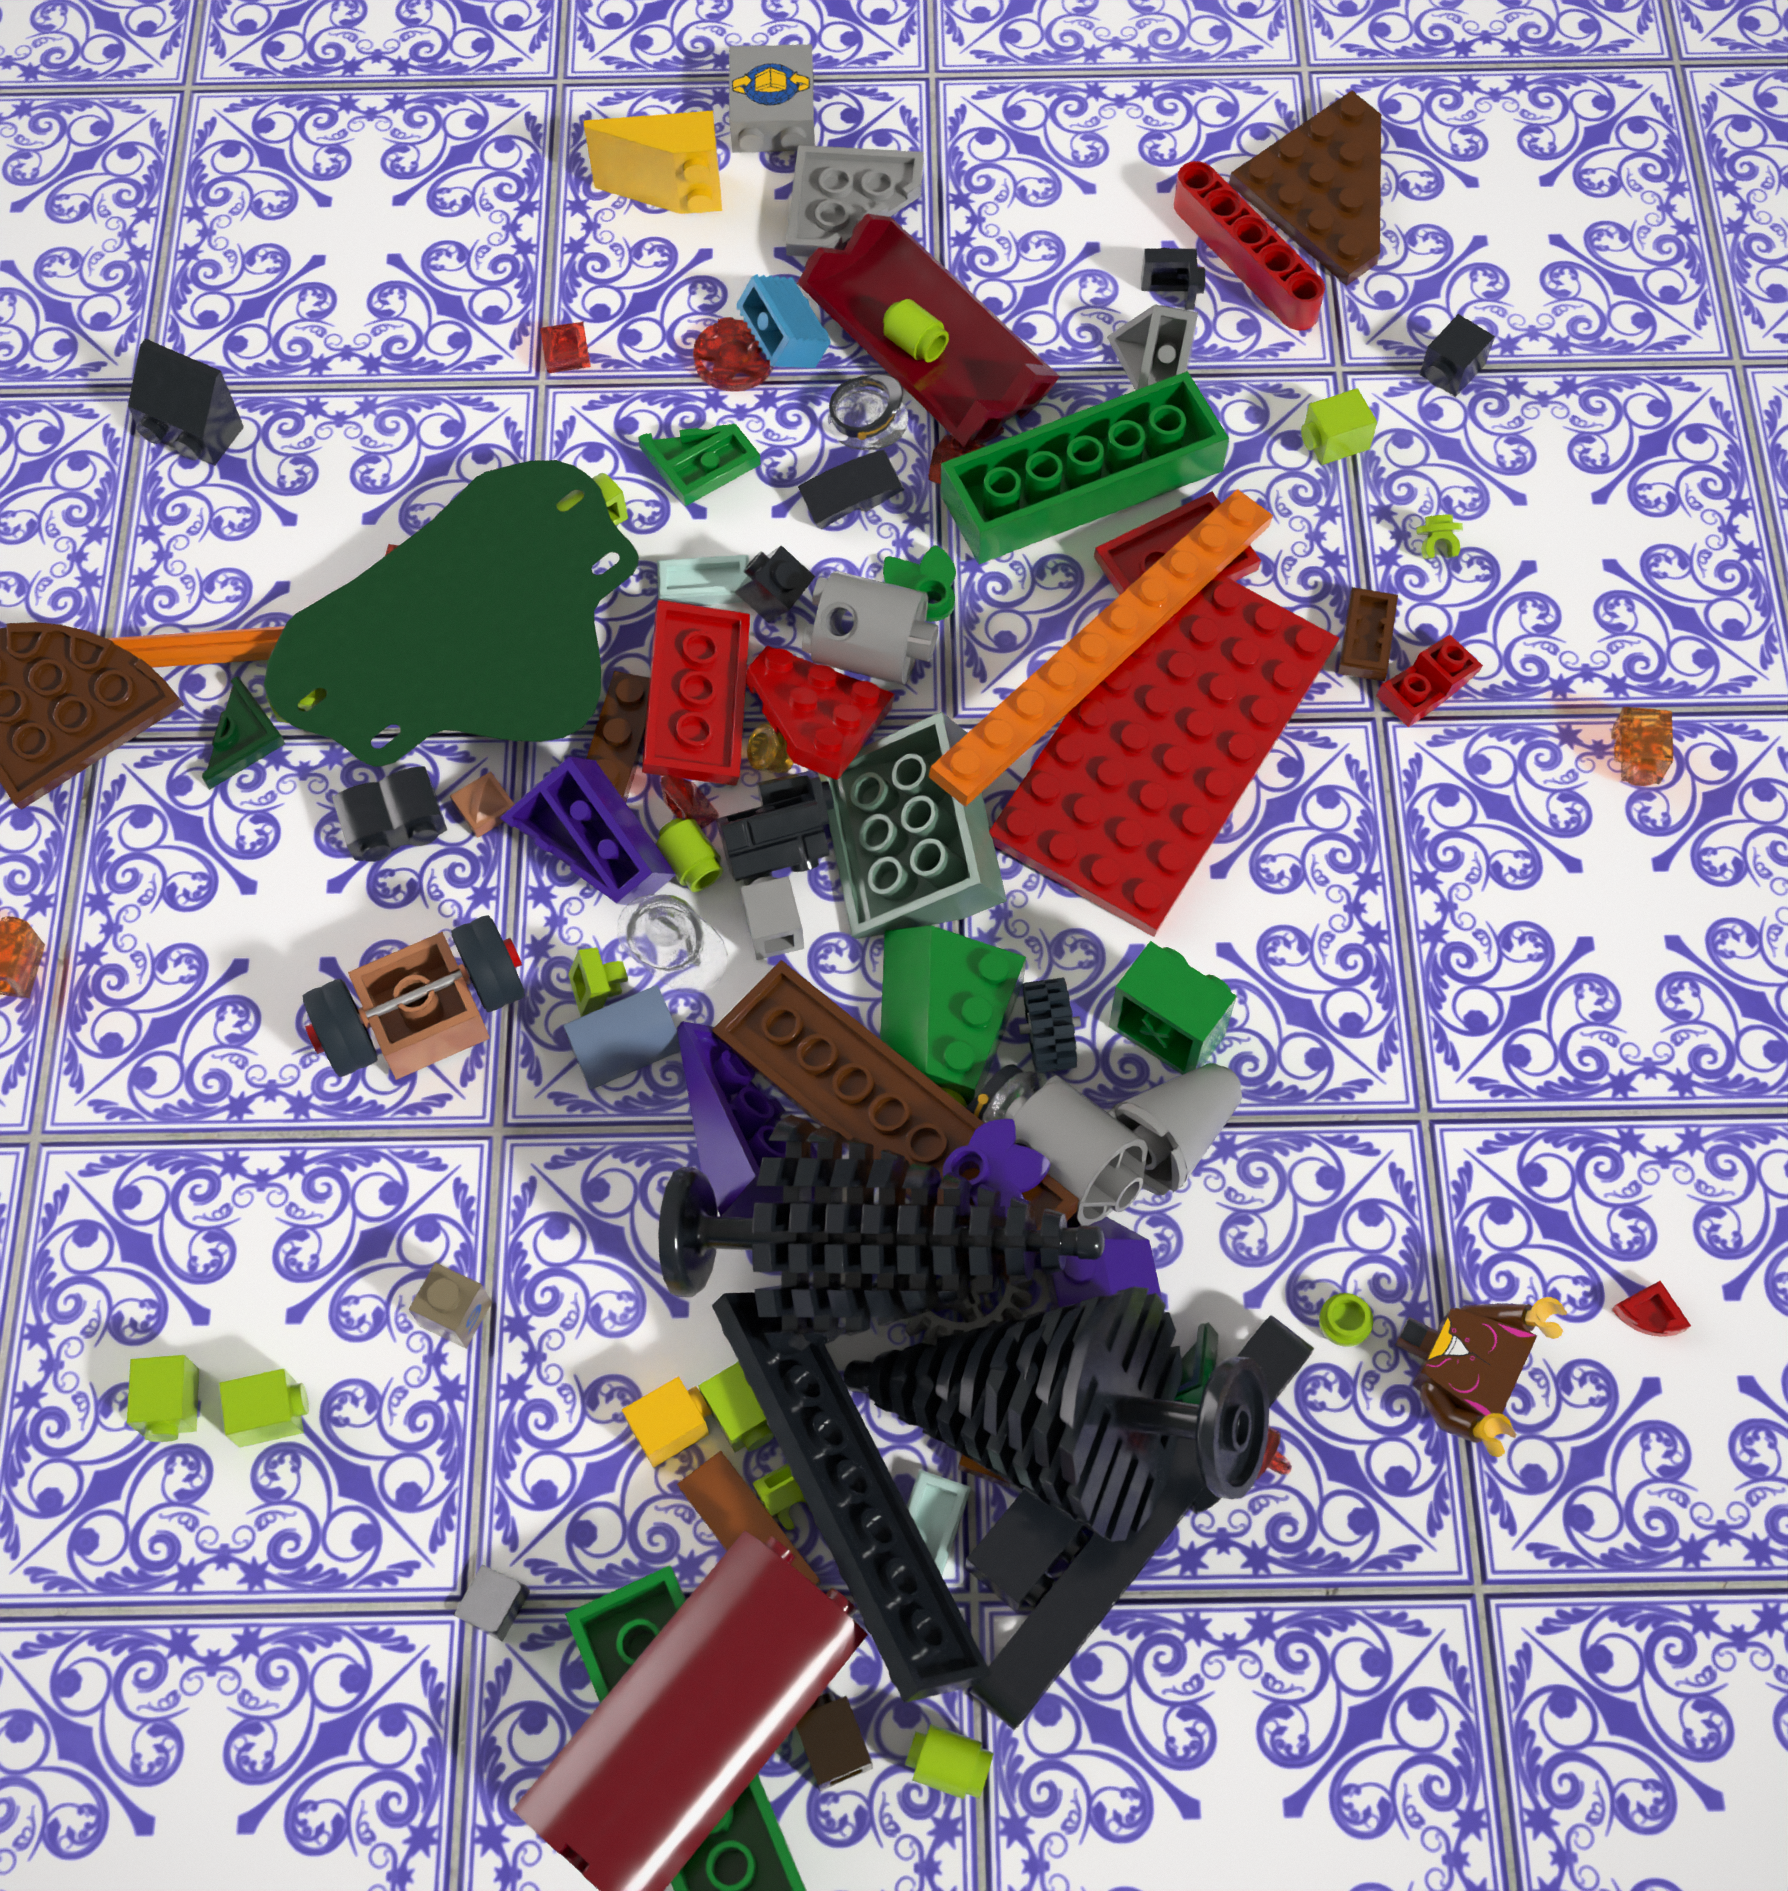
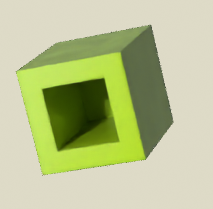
[1301,388,1378,465]
[127,1355,199,1442]
[698,1361,774,1453]
[219,1368,309,1448]

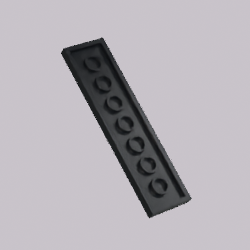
[711,1292,991,1703]

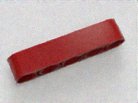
[1173,161,1325,331]

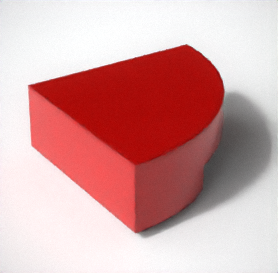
[1612,1280,1691,1337]

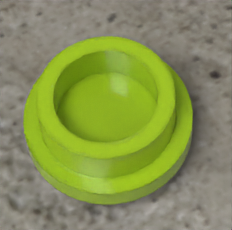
[1319,1293,1373,1347]

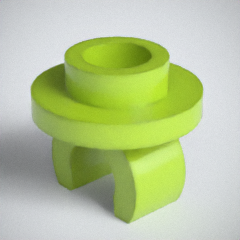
[1416,514,1463,559]

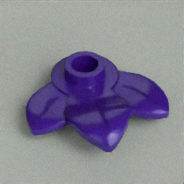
[943,1119,1051,1219]

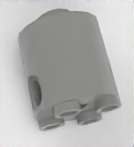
[802,571,938,685]
[1004,1076,1148,1226]

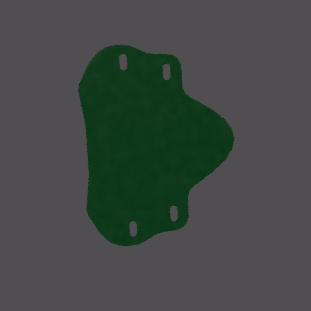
[264,460,639,767]

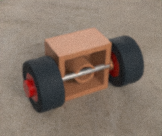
[302,915,525,1080]

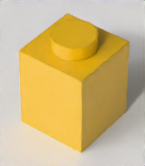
[621,1376,712,1468]

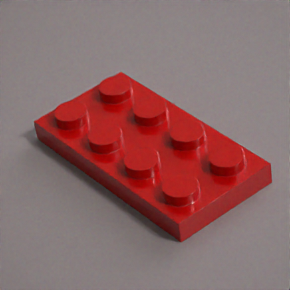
[642,600,750,786]

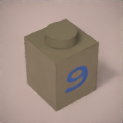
[408,1262,492,1349]

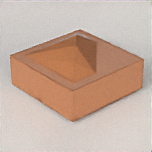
[450,771,515,838]

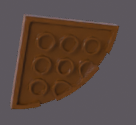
[0,622,185,810]

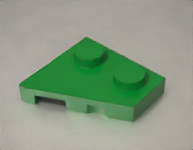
[638,424,761,506]

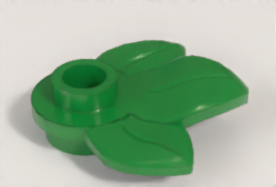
[883,545,956,622]

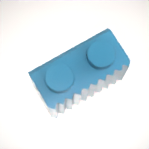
[736,274,831,368]

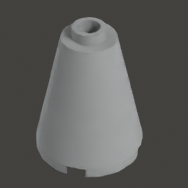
[1107,1063,1242,1195]

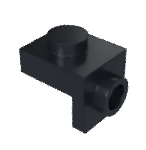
[1141,248,1205,310]
[756,770,834,825]

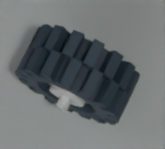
[1019,977,1081,1074]

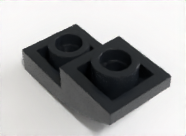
[798,449,905,529]

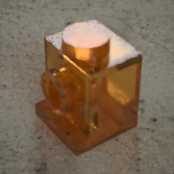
[1611,707,1673,786]

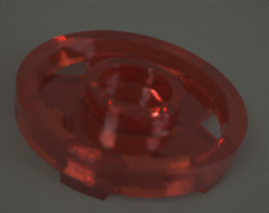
[693,317,774,392]

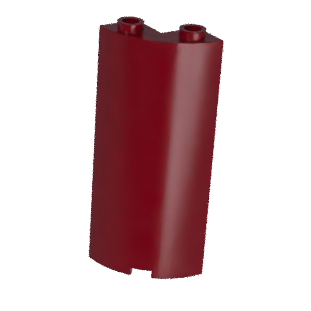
[797,214,1060,447]
[512,1530,868,1891]

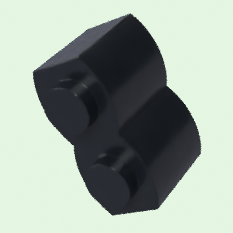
[332,766,448,862]

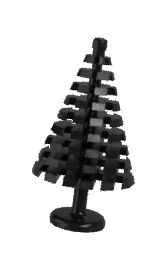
[658,1115,1105,1356]
[843,1287,1270,1541]

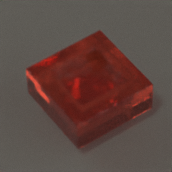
[540,322,591,374]

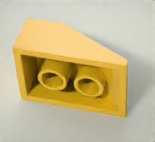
[584,111,722,214]

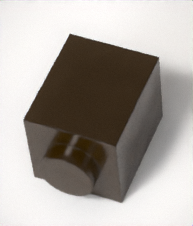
[796,1692,873,1791]

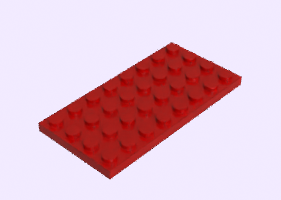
[989,573,1340,937]

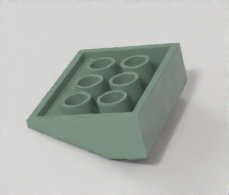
[819,712,1007,939]

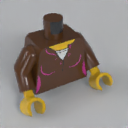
[1395,1297,1568,1457]

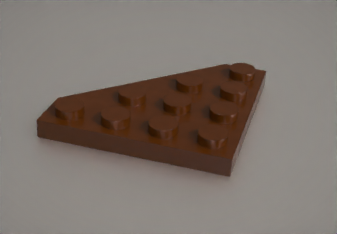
[1229,90,1381,286]

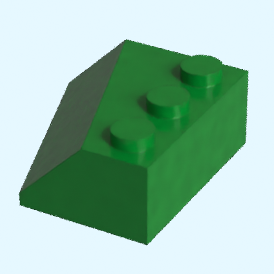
[880,925,1026,1106]

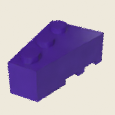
[500,756,676,905]

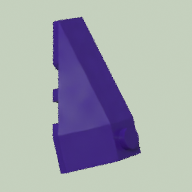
[677,1021,817,1217]

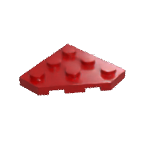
[746,645,895,780]

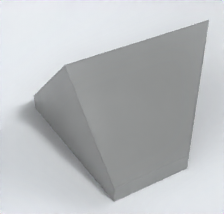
[1107,304,1198,390]

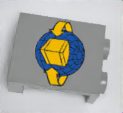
[729,44,815,153]

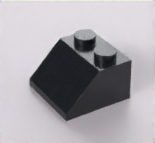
[128,338,244,466]

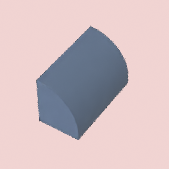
[563,985,680,1090]

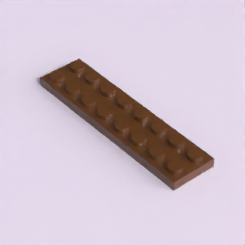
[712,960,1079,1284]

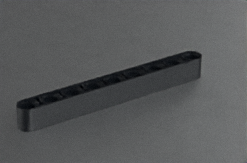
[970,1315,1315,1731]

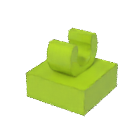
[568,947,628,1017]
[752,1463,812,1531]

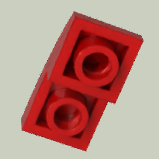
[1376,635,1483,727]

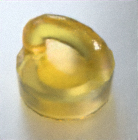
[747,723,794,773]

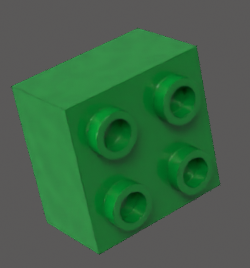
[1108,941,1237,1075]

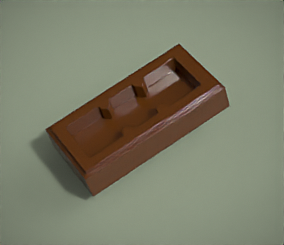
[1338,587,1398,682]

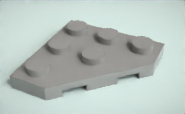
[786,145,924,257]

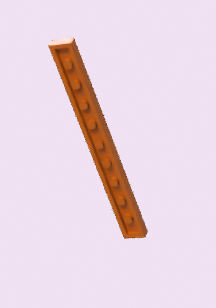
[929,489,1273,807]

